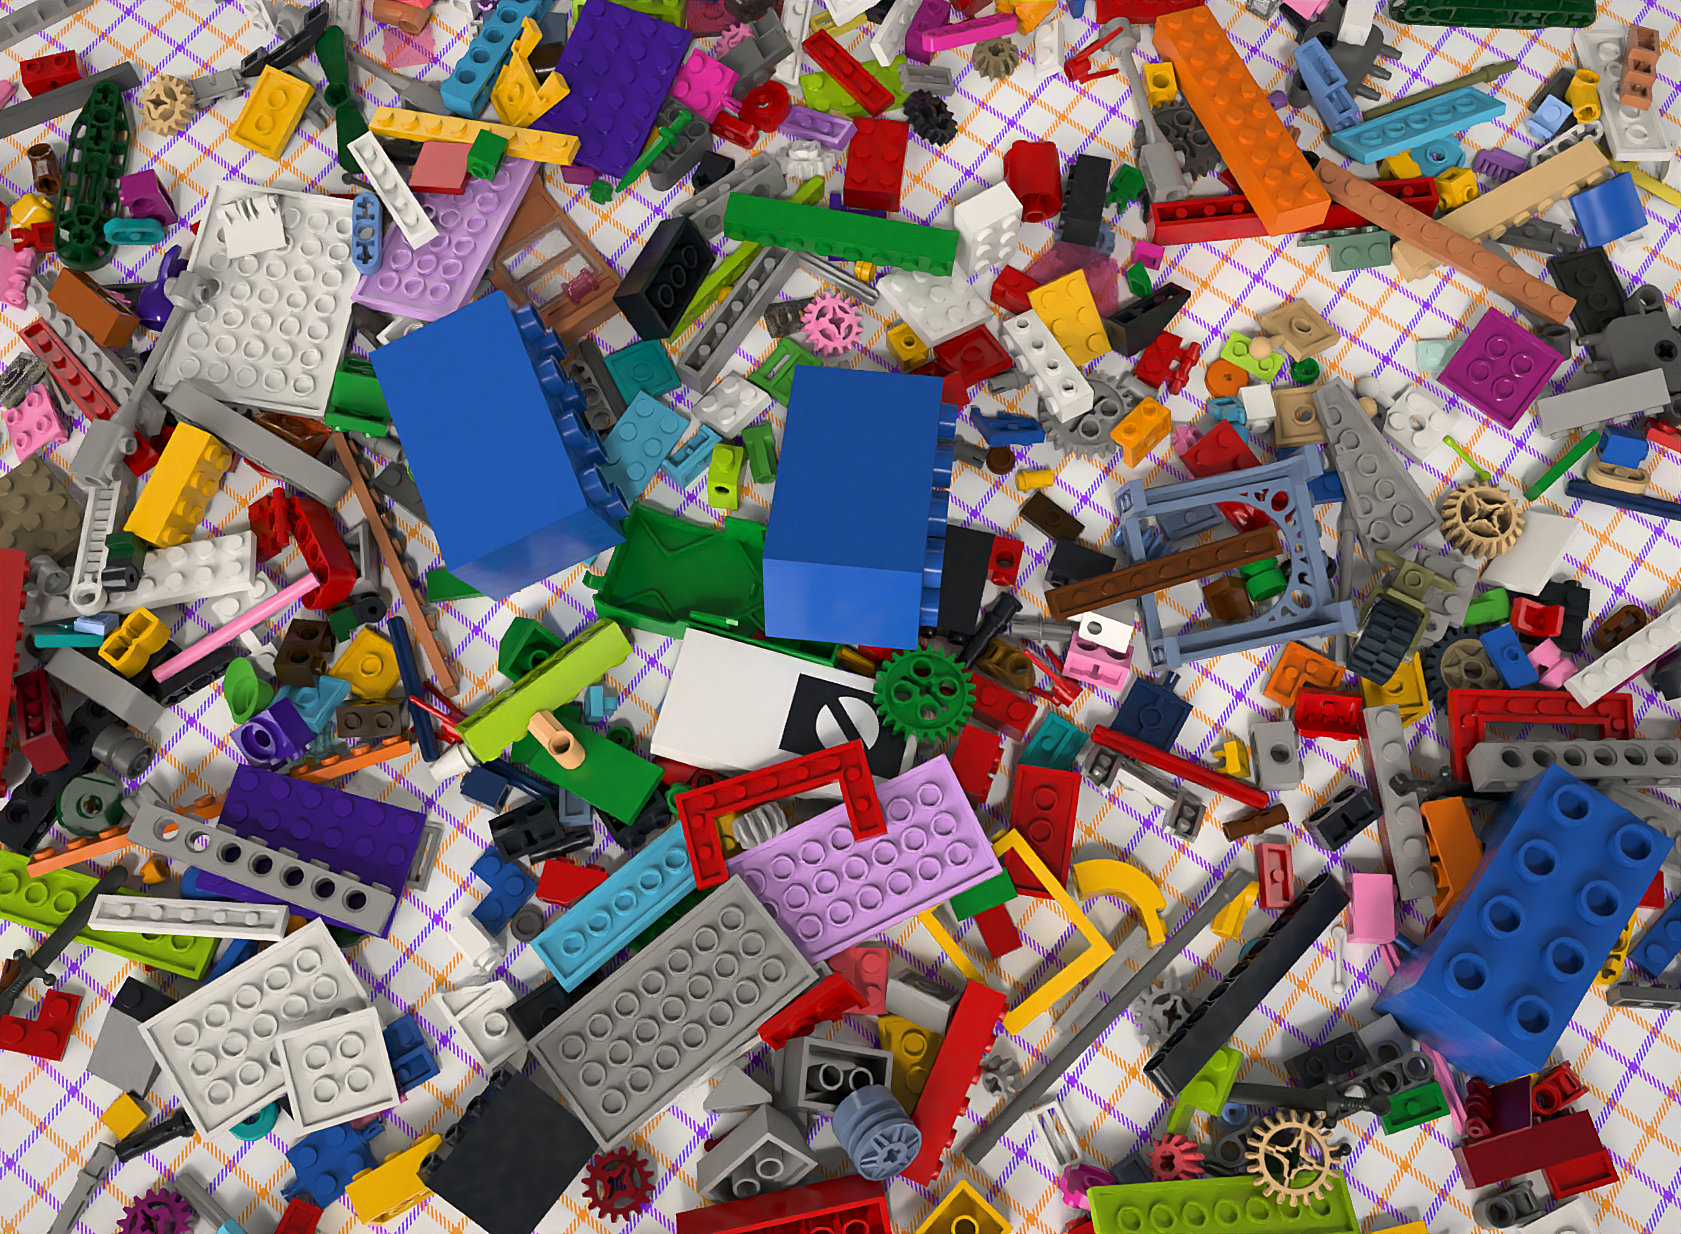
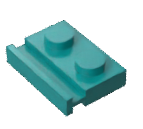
[1017,711,1090,771]

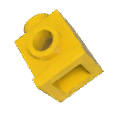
[1378,148,1422,181]
[886,322,929,372]

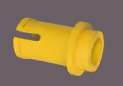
[1015,468,1054,493]

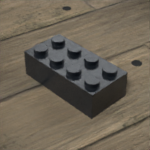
[612,215,716,342]

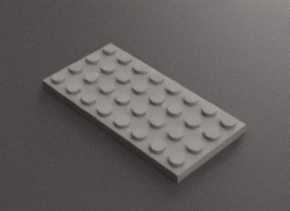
[526,873,820,1153]

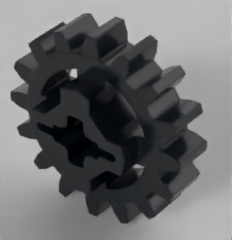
[903,89,958,147]

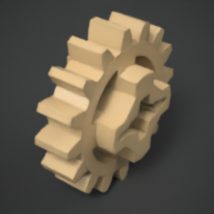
[139,74,195,137]

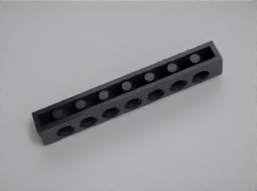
[0,640,183,857]

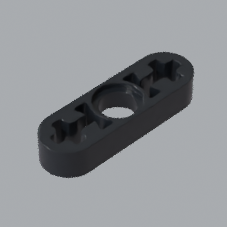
[153,646,239,708]

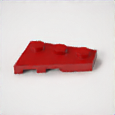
[757,971,870,1051]

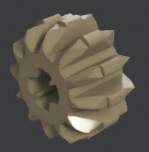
[972,36,1019,82]

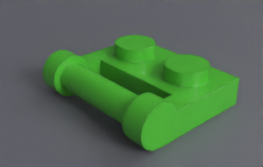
[746,337,823,409]

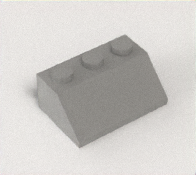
[696,1103,819,1204]

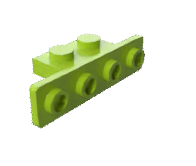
[1167,1045,1244,1136]

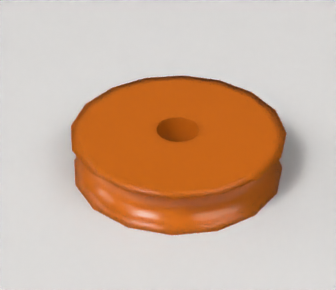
[1204,358,1250,398]

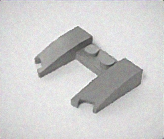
[1080,743,1207,843]

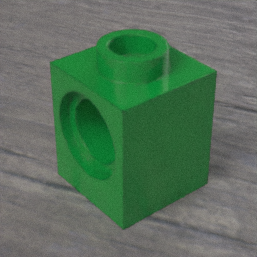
[466,128,508,182]

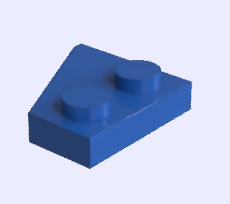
[969,408,1046,447]

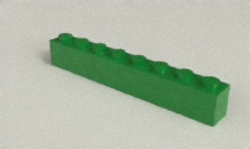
[723,192,959,277]

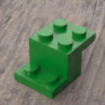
[324,357,393,438]

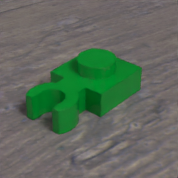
[1105,163,1146,215]

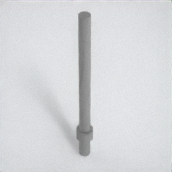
[1335,500,1358,667]

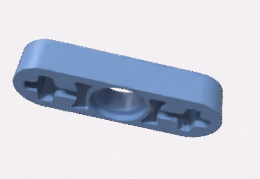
[352,192,382,275]

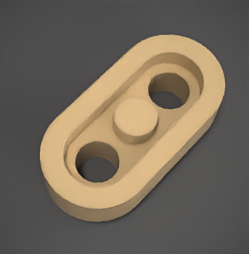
[1586,458,1651,494]

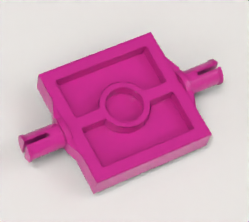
[669,47,742,125]

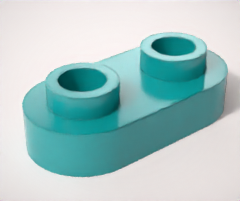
[103,217,165,245]

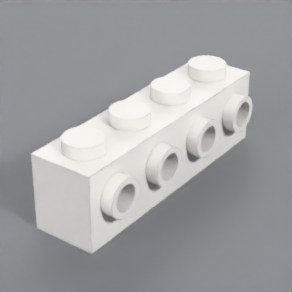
[1000,309,1094,424]

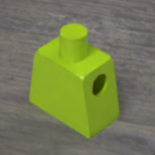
[707,443,748,511]

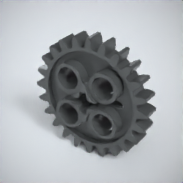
[1134,100,1222,182]

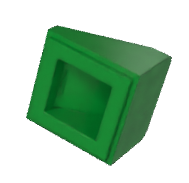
[1126,260,1153,298]

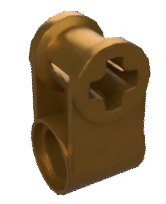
[975,637,1036,690]

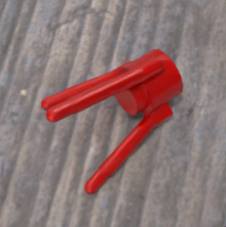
[1064,27,1123,85]
[1023,648,1083,708]
[408,681,469,746]

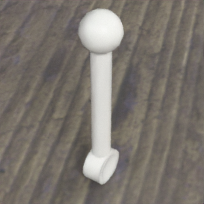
[1331,926,1346,995]

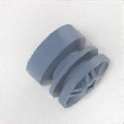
[831,1084,922,1181]

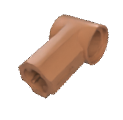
[372,0,431,36]

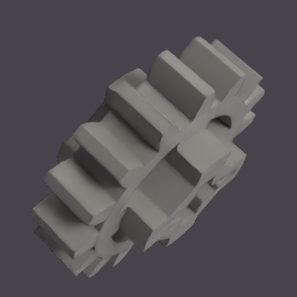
[1133,980,1202,1050]

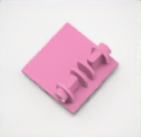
[0,245,38,311]
[2,382,69,463]

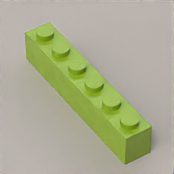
[454,617,634,763]

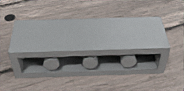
[1534,368,1671,440]

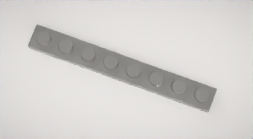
[26,274,167,436]

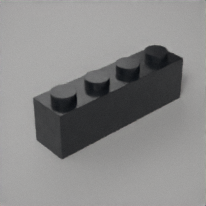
[1058,154,1112,247]

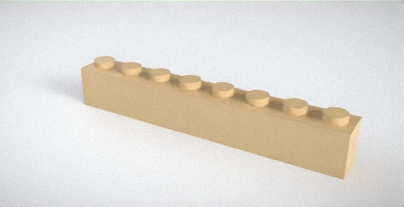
[1390,137,1609,284]

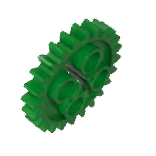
[872,643,976,745]

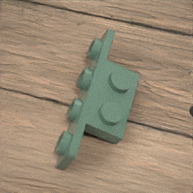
[1297,225,1394,272]

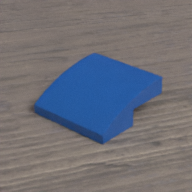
[1568,171,1648,249]
[383,1012,441,1097]

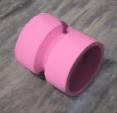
[1527,638,1580,691]

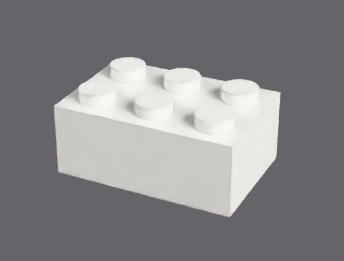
[952,181,1023,278]

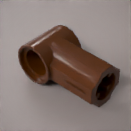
[26,143,63,196]

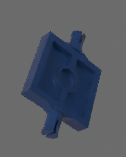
[1110,671,1194,762]

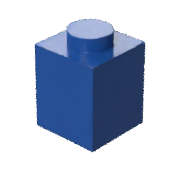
[1596,424,1649,470]

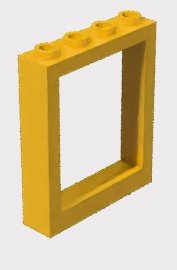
[916,828,1115,1037]

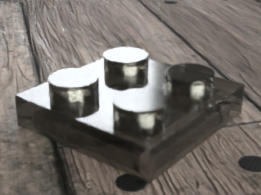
[0,352,49,410]

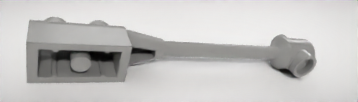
[275,4,465,119]
[1099,17,1193,203]
[68,271,212,490]

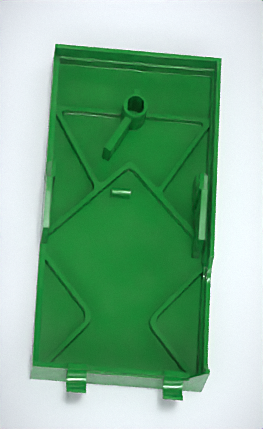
[582,501,845,669]

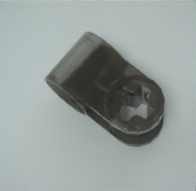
[724,0,779,24]

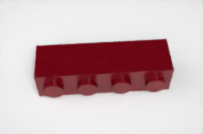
[1451,1106,1604,1190]

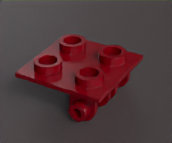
[1465,1075,1532,1148]

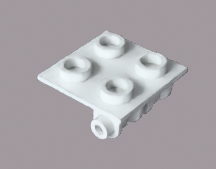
[216,194,286,259]

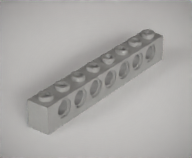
[1466,736,1681,792]
[126,800,396,937]

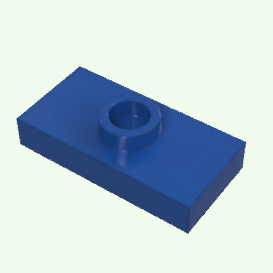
[1479,624,1540,690]

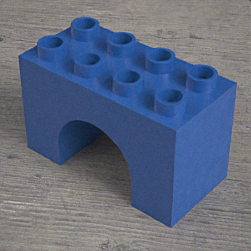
[1370,763,1675,1087]

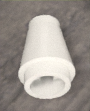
[429,742,479,782]

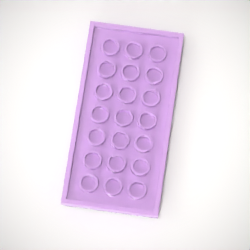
[350,156,542,322]
[718,753,1003,966]

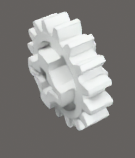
[775,140,836,178]

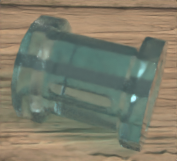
[306,721,336,759]

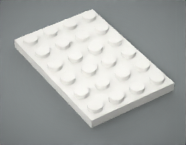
[137,917,388,1144]

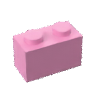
[1345,873,1399,945]

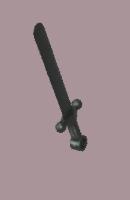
[1389,766,1514,803]
[0,865,128,1015]
[1226,1073,1392,1130]

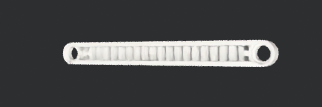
[70,357,144,616]

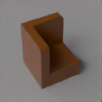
[1202,575,1253,624]

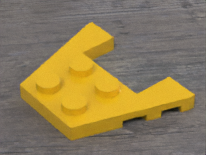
[489,16,570,128]

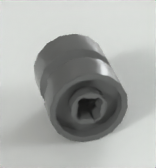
[92,723,156,780]

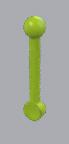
[1443,435,1491,482]

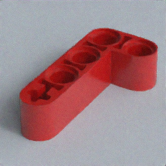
[287,496,357,610]

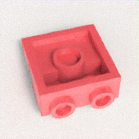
[825,946,888,1016]

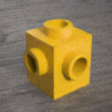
[1434,166,1480,212]

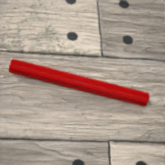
[1091,724,1269,810]

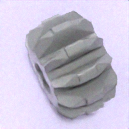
[731,802,788,850]

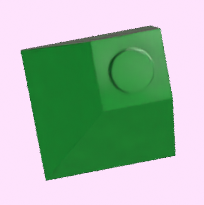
[498,616,566,683]

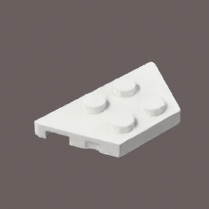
[431,980,532,1078]

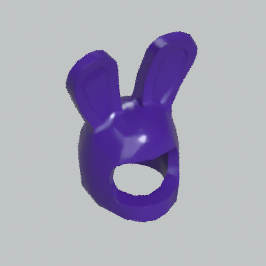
[135,244,189,332]

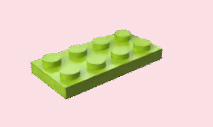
[799,53,912,119]

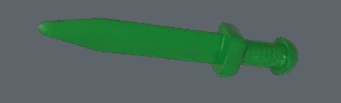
[615,109,692,193]

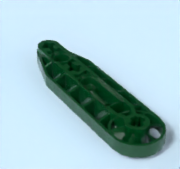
[1388,0,1597,30]
[53,81,132,272]

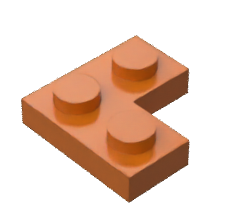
[1262,641,1346,709]

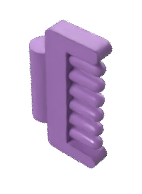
[1472,147,1530,183]

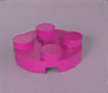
[1059,1164,1117,1212]

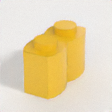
[98,606,172,678]

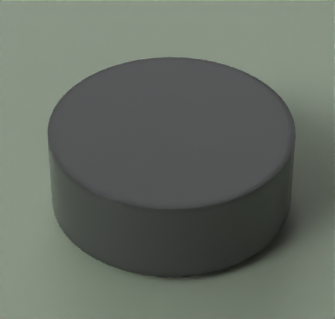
[510,910,544,944]

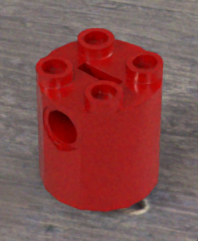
[1003,140,1063,223]

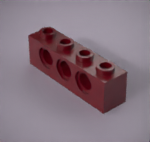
[13,666,70,775]

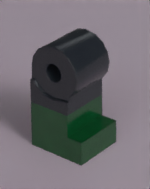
[101,532,147,593]
[323,591,387,643]

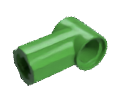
[741,423,777,485]
[1453,588,1512,630]

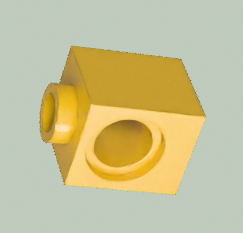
[1141,62,1177,109]

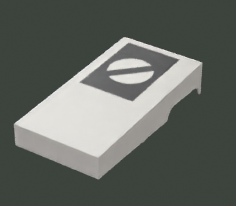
[650,627,934,805]

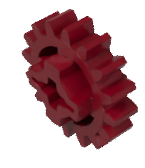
[581,1146,656,1223]

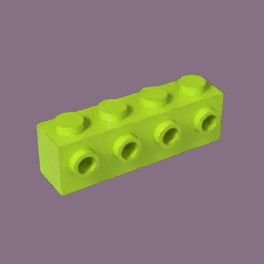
[572,0,687,29]

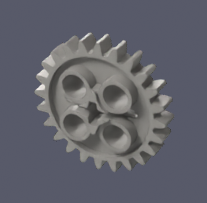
[1039,369,1135,461]

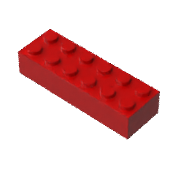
[676,1173,892,1234]

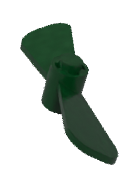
[315,25,370,174]

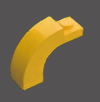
[1070,859,1168,950]

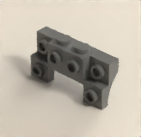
[717,7,794,101]

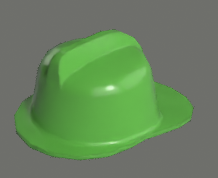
[223,657,274,725]

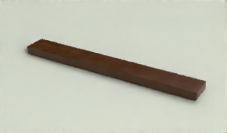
[1044,524,1283,622]

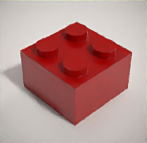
[950,724,1005,811]

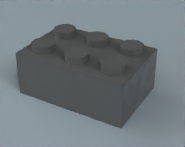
[779,1036,893,1118]

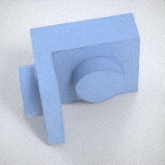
[1526,94,1573,140]

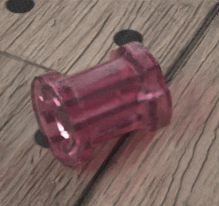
[560,268,600,306]

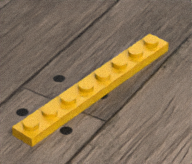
[368,105,581,166]

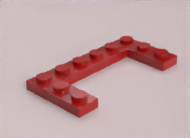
[1447,689,1635,783]
[674,739,889,891]

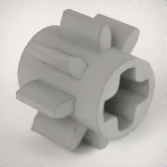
[982,1055,1024,1100]

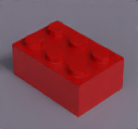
[843,116,910,213]

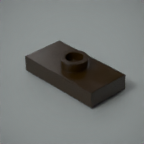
[1019,491,1086,544]

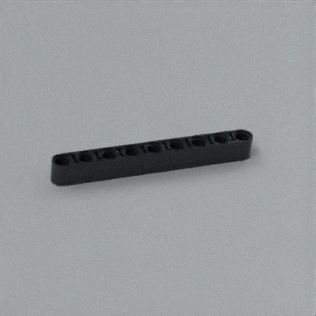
[1143,872,1351,1099]

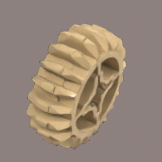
[1439,480,1525,560]
[1245,1109,1342,1207]

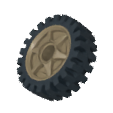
[1421,627,1506,716]

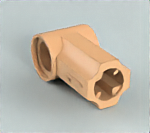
[527,710,585,769]

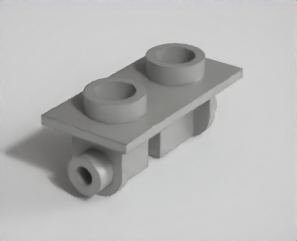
[185,67,246,108]

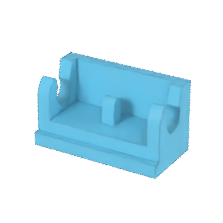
[660,423,723,490]

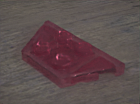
[1024,240,1119,319]

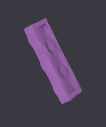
[778,104,858,151]

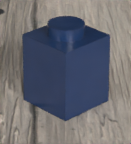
[460,765,514,815]

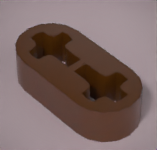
[1592,604,1647,653]

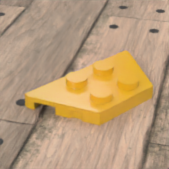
[1349,636,1431,730]

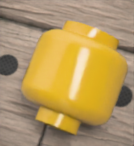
[10,192,55,231]

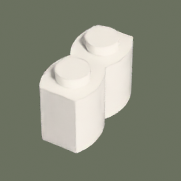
[447,915,505,973]

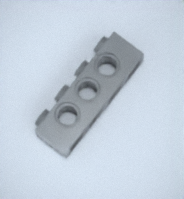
[671,151,787,243]

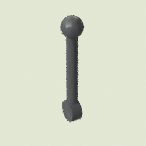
[341,173,377,193]

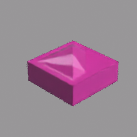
[1131,240,1165,271]

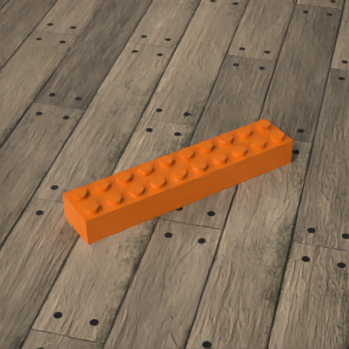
[1152,5,1332,238]

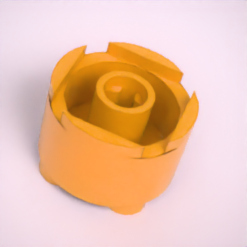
[995,0,1057,36]

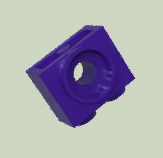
[229,697,316,772]

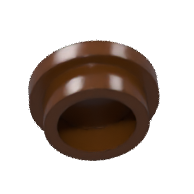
[986,446,1016,475]

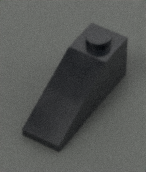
[1106,282,1191,358]

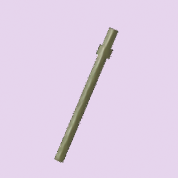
[1362,59,1517,122]

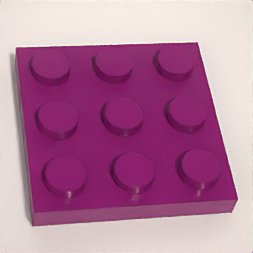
[1436,306,1566,431]

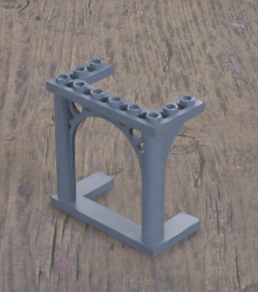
[1114,443,1360,673]

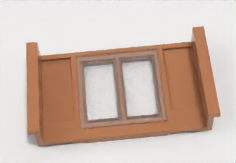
[488,172,622,347]

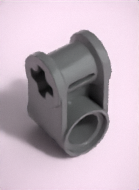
[1473,1180,1547,1230]

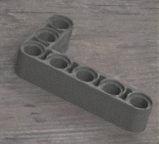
[647,94,714,192]

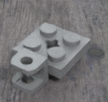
[1414,548,1480,648]

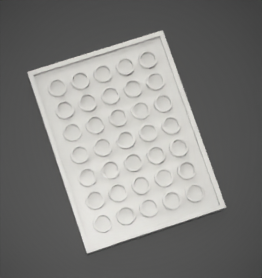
[152,179,375,421]

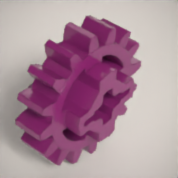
[116,1188,195,1234]

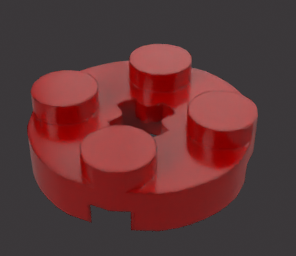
[736,80,792,133]

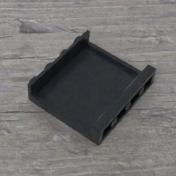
[919,524,996,646]
[416,1061,600,1234]

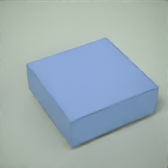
[74,612,119,635]

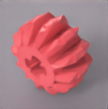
[1145,1133,1205,1182]

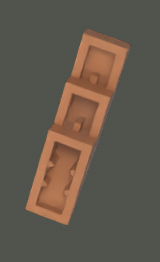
[1619,24,1661,111]

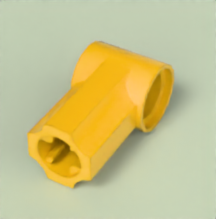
[1565,68,1601,124]
[1210,871,1260,941]

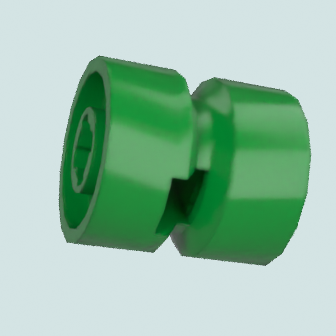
[1237,556,1288,602]

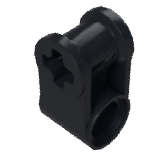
[691,150,735,196]

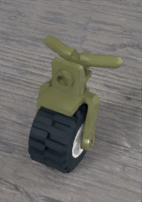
[1346,548,1457,686]

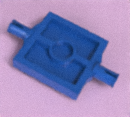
[280,1118,386,1210]

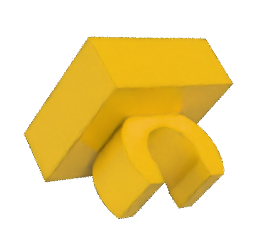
[1213,740,1251,779]

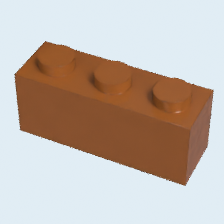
[47,267,140,348]

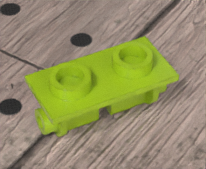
[1219,330,1285,384]

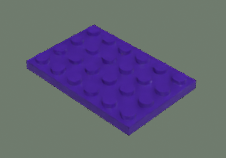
[528,0,693,180]
[194,763,428,941]

